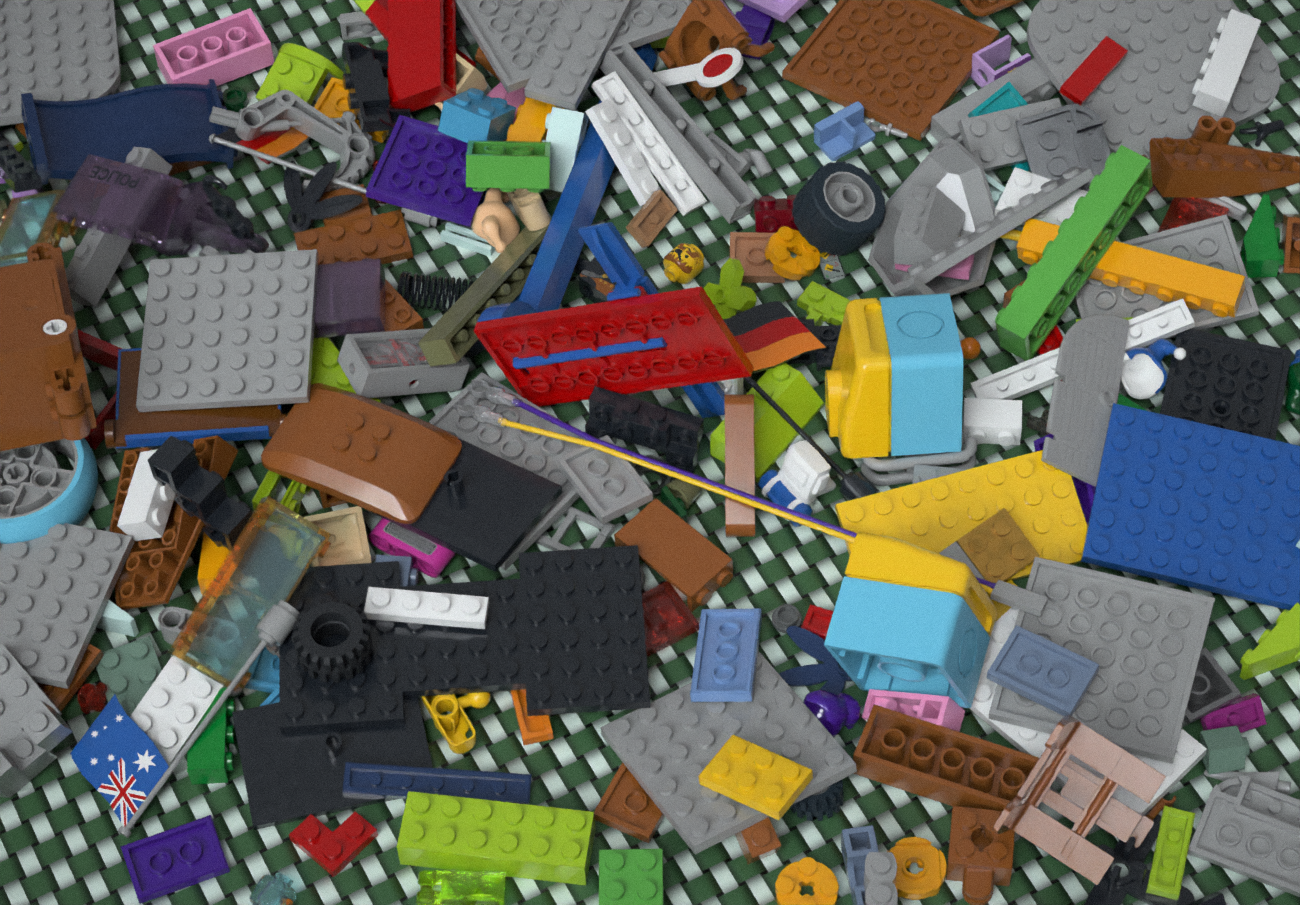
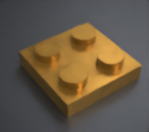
[956,508,1040,583]

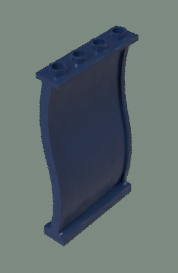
[21,79,238,184]

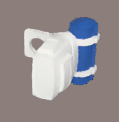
[757,440,836,527]

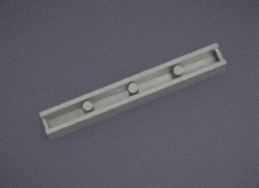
[599,42,757,224]

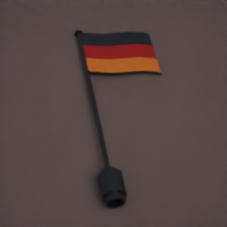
[724,301,880,501]

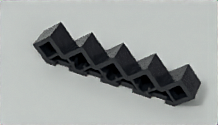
[148,435,304,605]

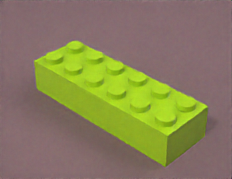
[397,791,596,885]

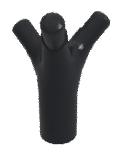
[1239,120,1284,147]

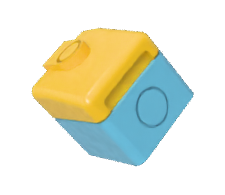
[825,293,963,459]
[824,532,997,708]

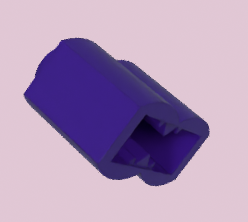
[735,4,775,60]

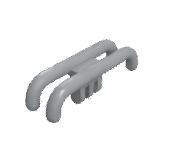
[861,436,977,486]

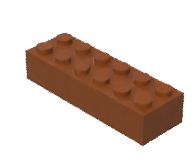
[853,704,1041,811]

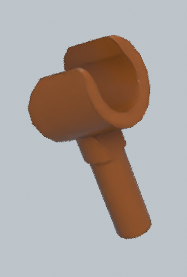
[1146,796,1176,821]

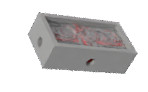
[337,328,470,398]

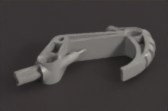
[209,90,376,192]

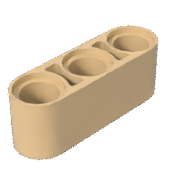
[507,188,551,231]

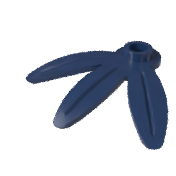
[779,626,853,695]

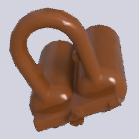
[1191,115,1236,144]

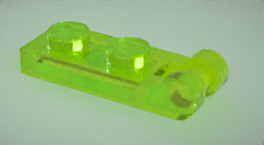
[416,870,507,905]

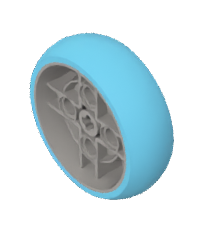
[0,438,98,544]

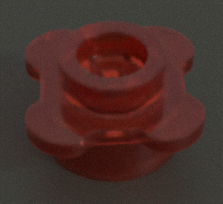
[78,682,107,713]

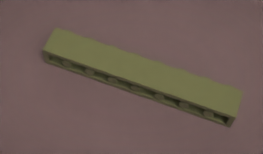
[418,225,549,367]

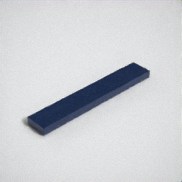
[343,762,532,805]

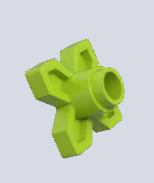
[703,258,757,320]

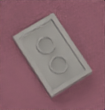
[557,435,653,525]

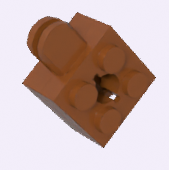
[946,806,1015,905]

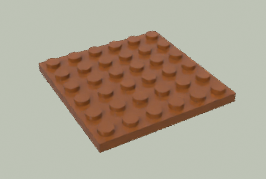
[782,0,1000,141]

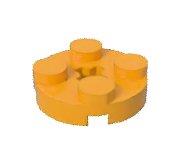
[765,226,820,280]
[887,837,947,900]
[775,857,839,905]

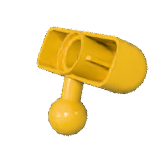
[421,692,491,754]

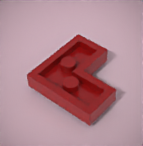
[289,811,378,877]

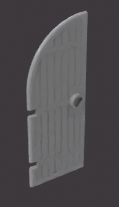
[1041,314,1129,487]

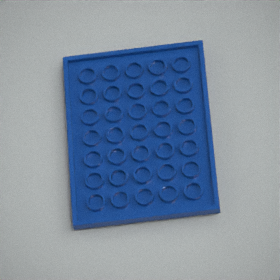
[1081,403,1300,610]

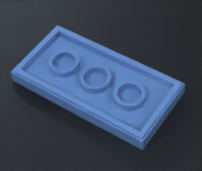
[690,608,762,702]

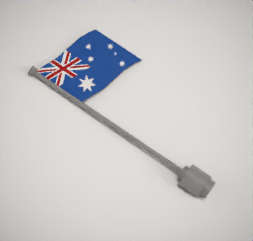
[70,600,300,838]

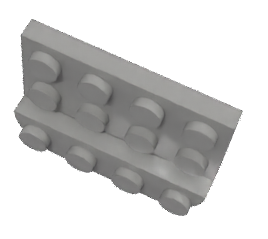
[1187,775,1300,897]

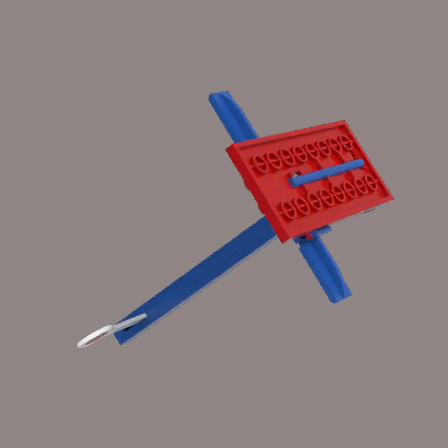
[473,43,754,418]

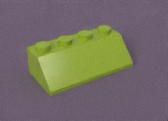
[710,363,824,483]

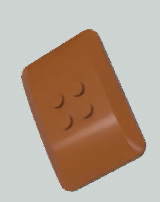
[261,383,462,524]

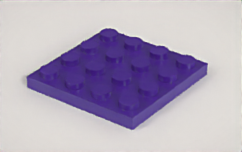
[365,115,485,227]

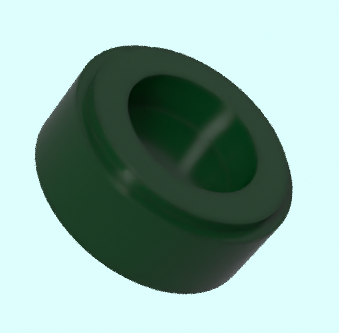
[222,87,249,112]

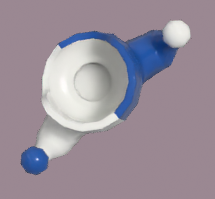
[1119,338,1186,399]

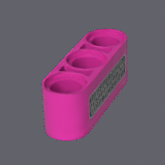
[368,518,455,578]

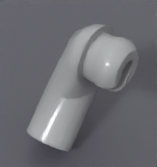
[738,148,773,178]

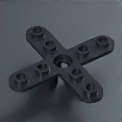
[1049,809,1195,905]

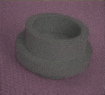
[772,604,802,633]

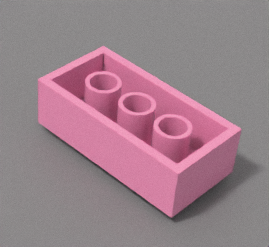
[153,8,274,86]

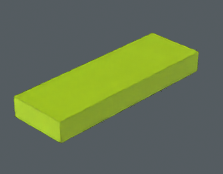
[1146,806,1195,900]

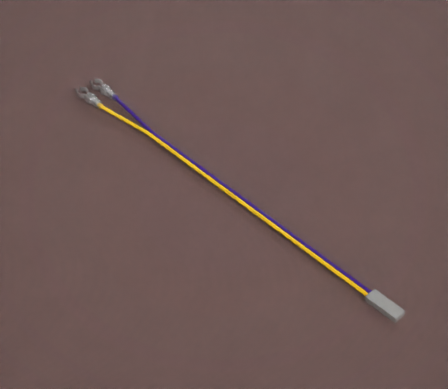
[454,380,1048,617]

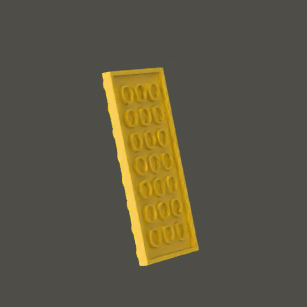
[835,450,1087,581]

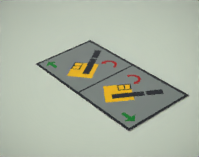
[819,250,846,280]

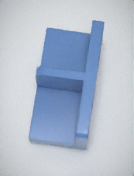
[814,101,875,161]

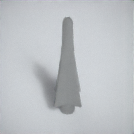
[1204,770,1291,794]

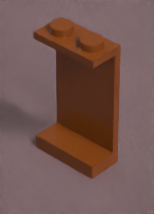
[614,498,733,612]

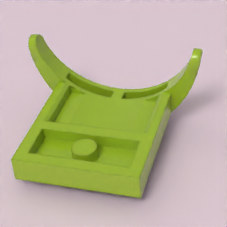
[255,43,344,105]

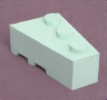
[542,107,591,194]

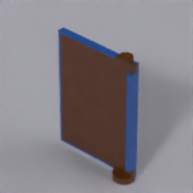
[104,348,287,449]

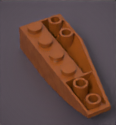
[1149,137,1300,198]

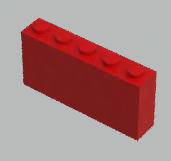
[387,0,456,112]

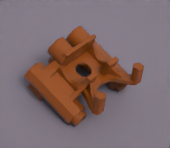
[658,0,775,101]

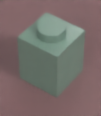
[1200,726,1250,775]

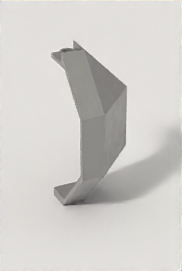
[868,141,997,297]

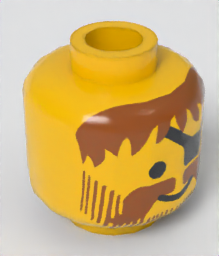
[663,243,704,284]

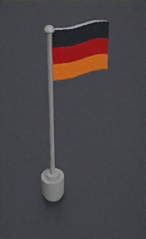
[209,122,441,228]

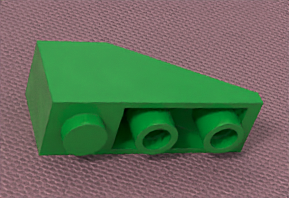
[1240,194,1284,278]
[187,687,236,785]

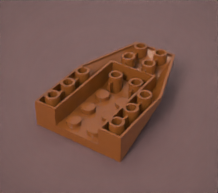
[109,436,238,610]

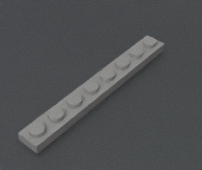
[900,166,1094,284]

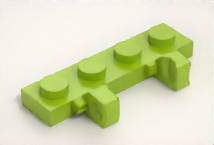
[797,281,851,326]

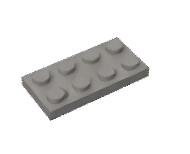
[957,98,1062,172]

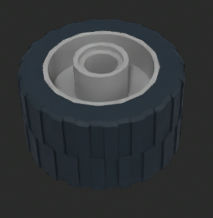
[792,161,886,255]

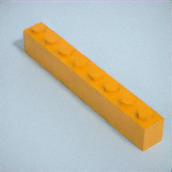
[1016,218,1245,318]

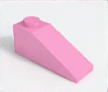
[862,689,965,732]

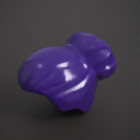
[803,690,860,737]

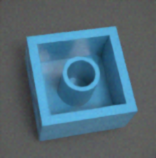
[438,88,516,143]

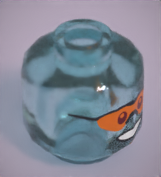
[249,872,297,905]

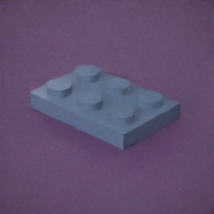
[987,625,1099,716]

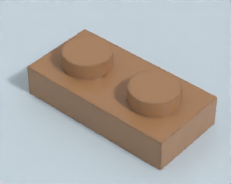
[625,190,678,248]

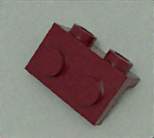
[753,194,799,233]

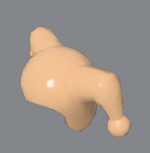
[471,188,520,253]

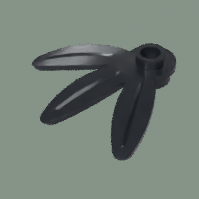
[284,161,362,232]

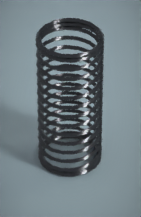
[397,271,474,312]

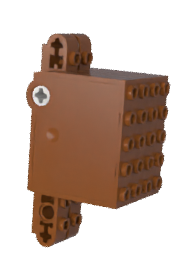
[0,243,97,451]

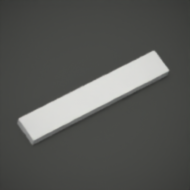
[591,71,707,217]

